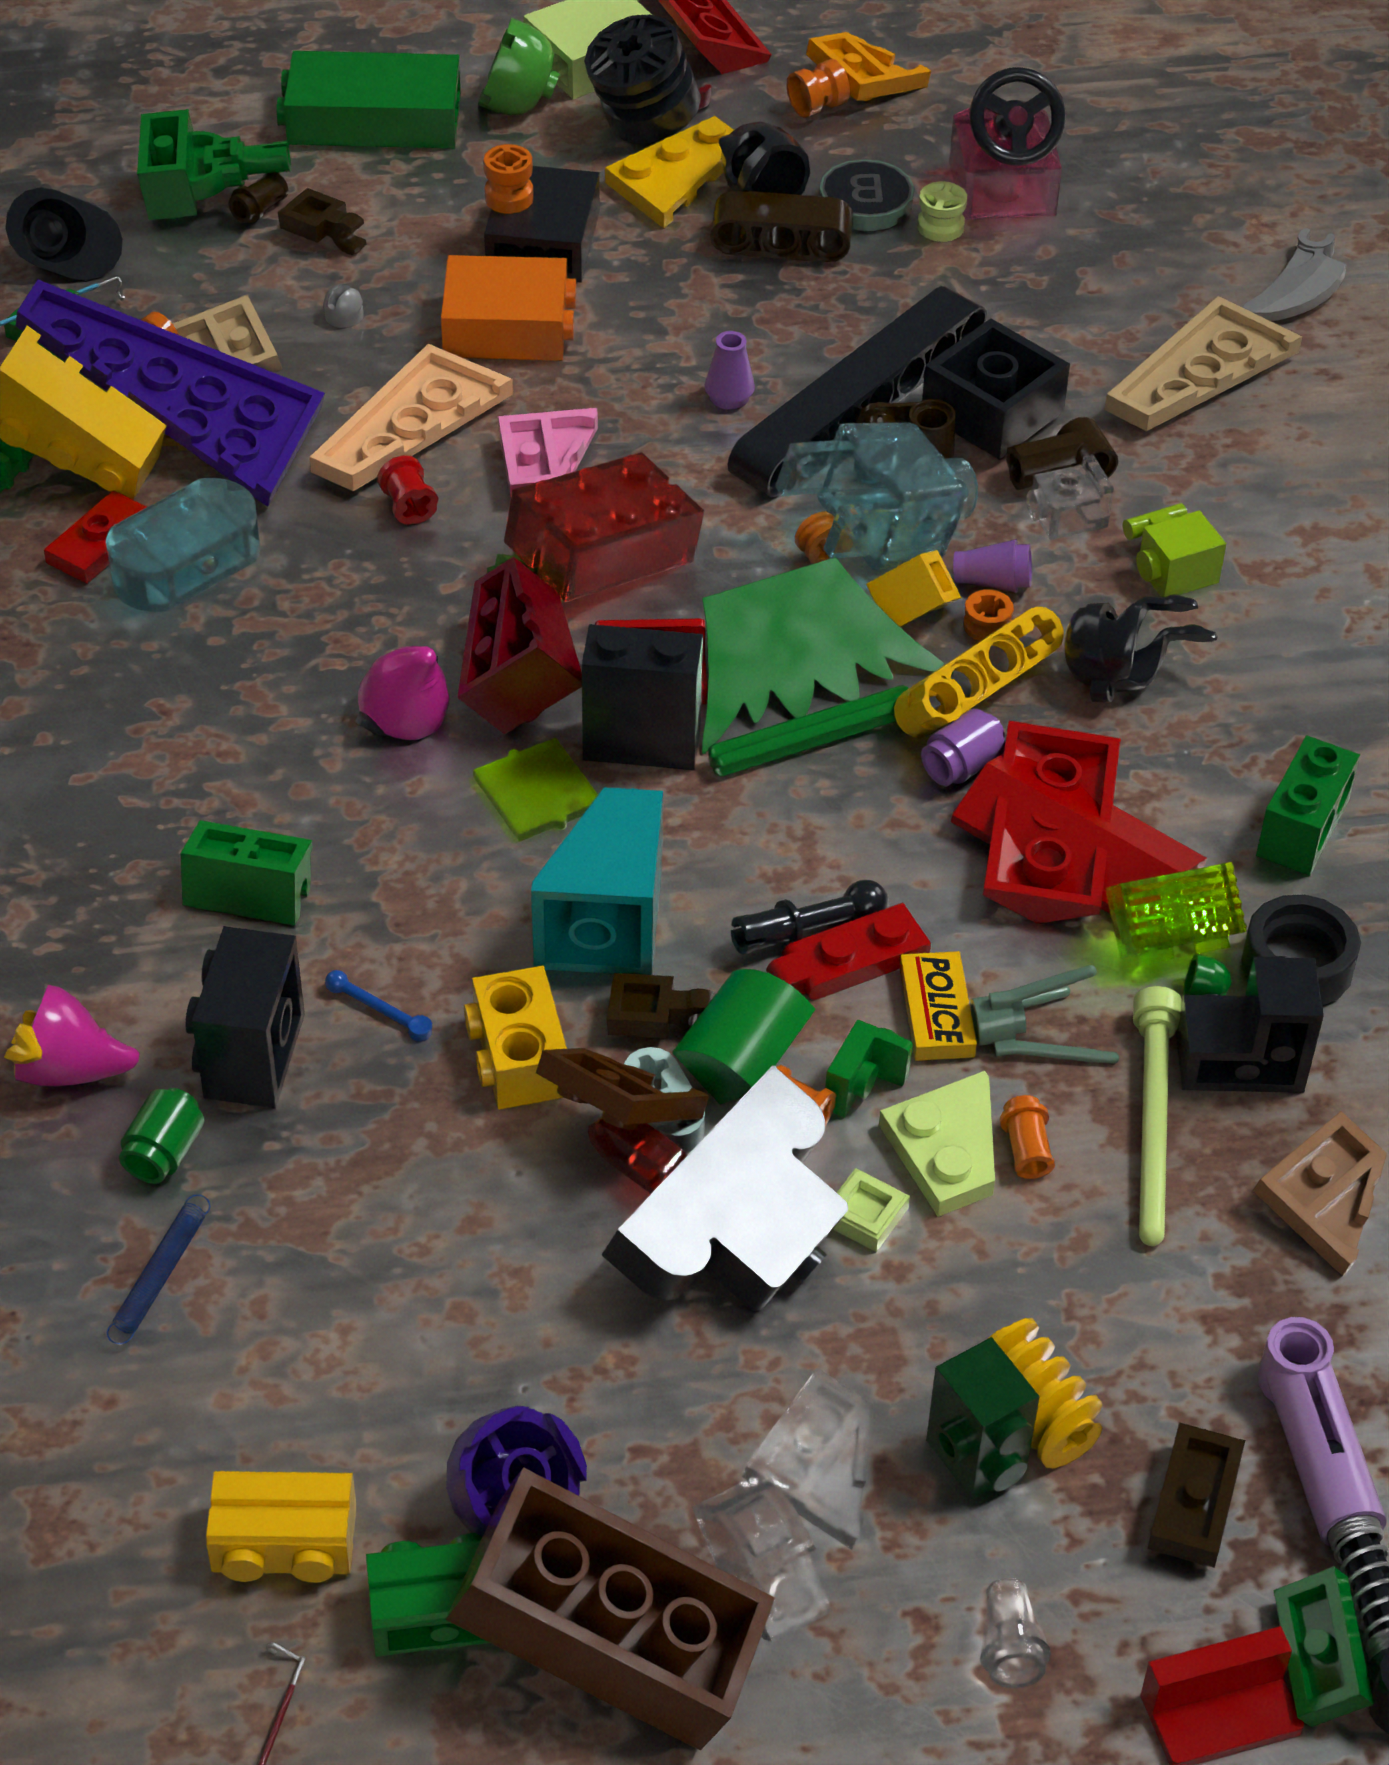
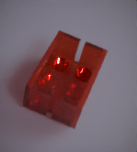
[504,452,705,602]

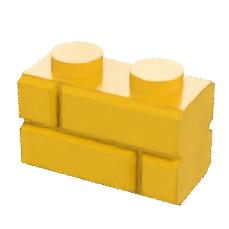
[206,1471,356,1583]

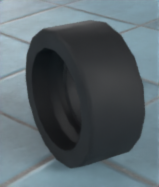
[1241,894,1361,1006]

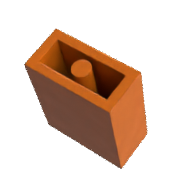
[441,255,577,361]

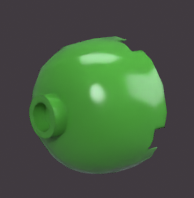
[478,17,560,115]

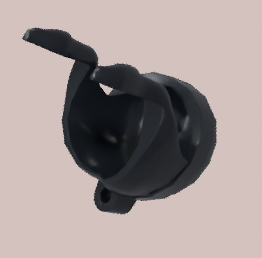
[1064,594,1218,702]

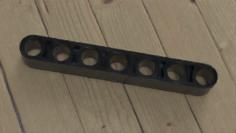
[727,286,987,497]

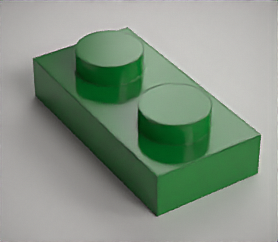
[1274,1566,1374,1727]

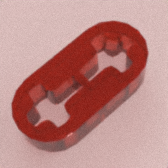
[587,1114,687,1194]

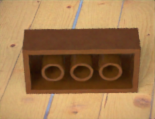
[446,1467,775,1751]

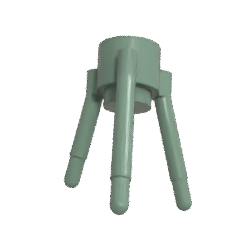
[970,965,1119,1064]

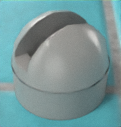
[323,283,364,328]

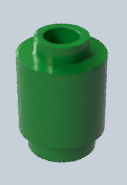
[119,1088,205,1184]

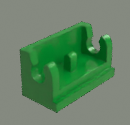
[180,820,312,926]

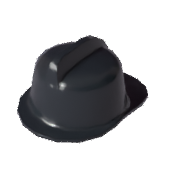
[5,187,123,281]

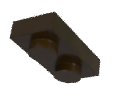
[1147,1422,1245,1568]

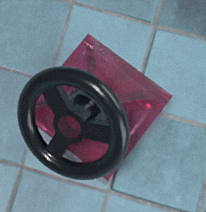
[949,67,1066,219]

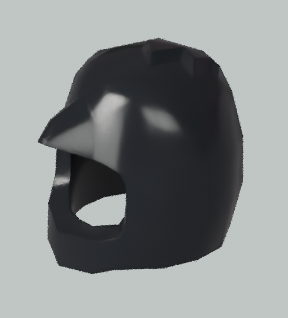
[719,122,811,195]

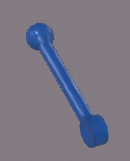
[325,970,432,1042]

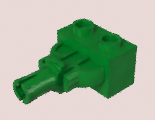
[137,109,291,220]

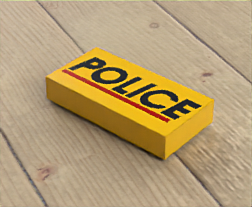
[899,951,977,1061]

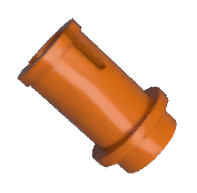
[999,1095,1055,1179]

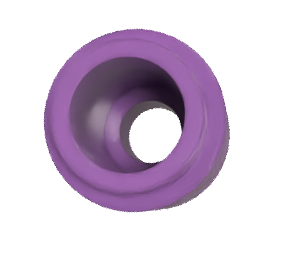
[921,709,1005,786]

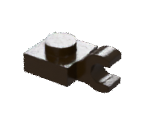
[278,188,367,255]
[606,973,714,1038]

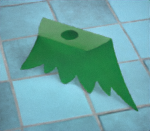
[702,557,954,754]

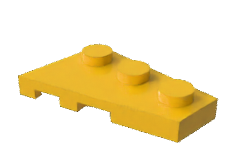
[605,116,734,229]

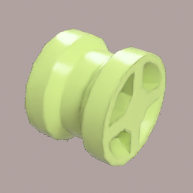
[917,181,967,242]

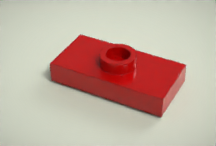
[44,490,156,584]

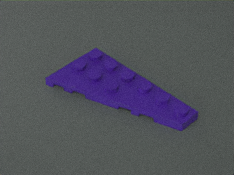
[15,279,325,507]

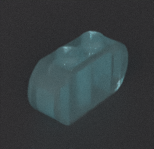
[106,478,260,612]

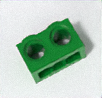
[1256,735,1360,876]

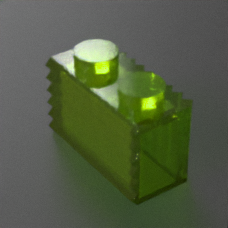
[1105,862,1247,966]

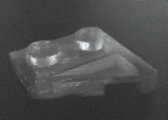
[742,1368,873,1550]

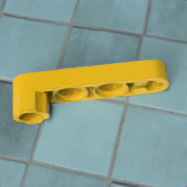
[894,606,1064,738]

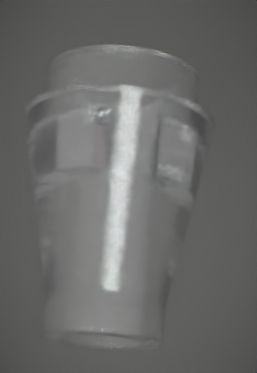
[980,1578,1051,1688]

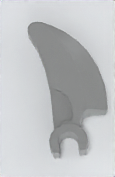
[1242,228,1346,321]

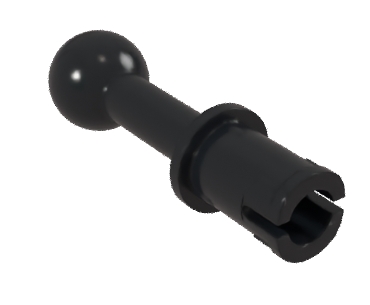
[731,880,889,955]

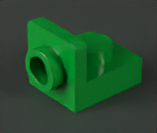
[825,1019,913,1118]

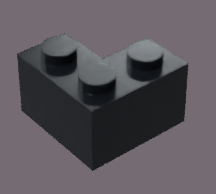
[1176,956,1324,1093]

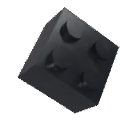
[922,318,1070,460]
[185,926,305,1108]

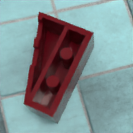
[457,556,582,735]

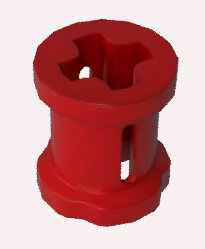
[377,455,439,525]

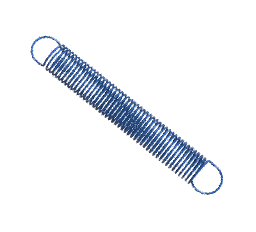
[107,1195,211,1344]

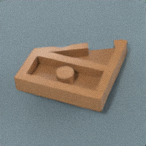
[1253,1111,1387,1276]

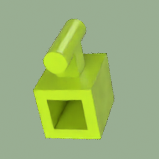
[1122,503,1227,597]

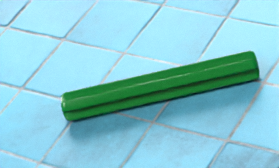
[708,685,909,777]

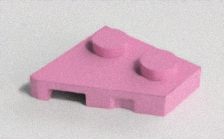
[498,408,598,501]

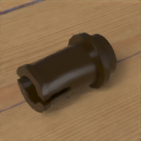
[228,172,288,223]

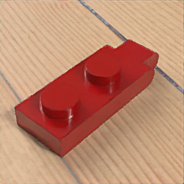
[766,902,931,1000]

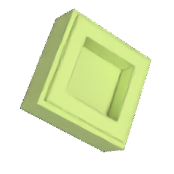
[833,1168,910,1252]

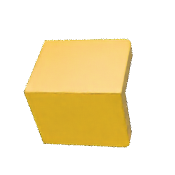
[866,550,962,628]

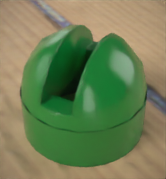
[1183,954,1232,996]

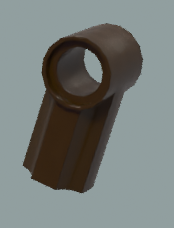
[1006,417,1119,490]

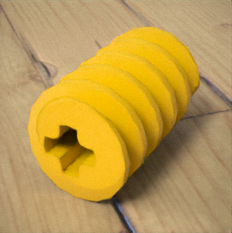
[987,1318,1103,1469]

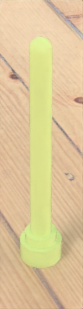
[1133,986,1182,1246]

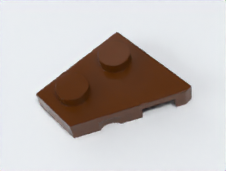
[536,1048,709,1130]

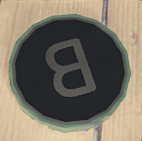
[819,159,914,231]

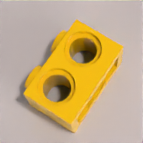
[463,965,567,1110]

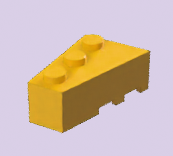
[0,326,166,500]

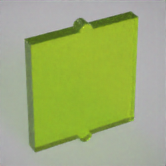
[473,737,598,842]

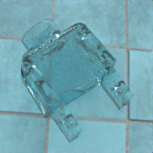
[775,422,978,571]

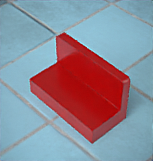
[1140,1626,1304,1765]

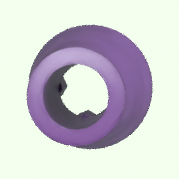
[704,331,755,409]
[953,539,1032,593]

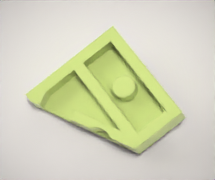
[879,1071,995,1217]

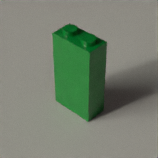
[277,51,461,149]

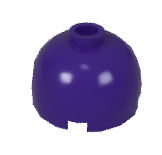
[446,1406,587,1537]

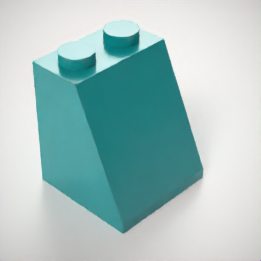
[531,787,663,975]

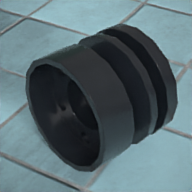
[584,14,701,144]

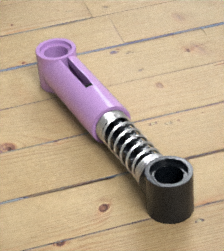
[1258,1317,1389,1734]

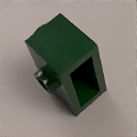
[926,1337,1040,1500]

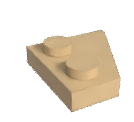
[173,295,282,373]

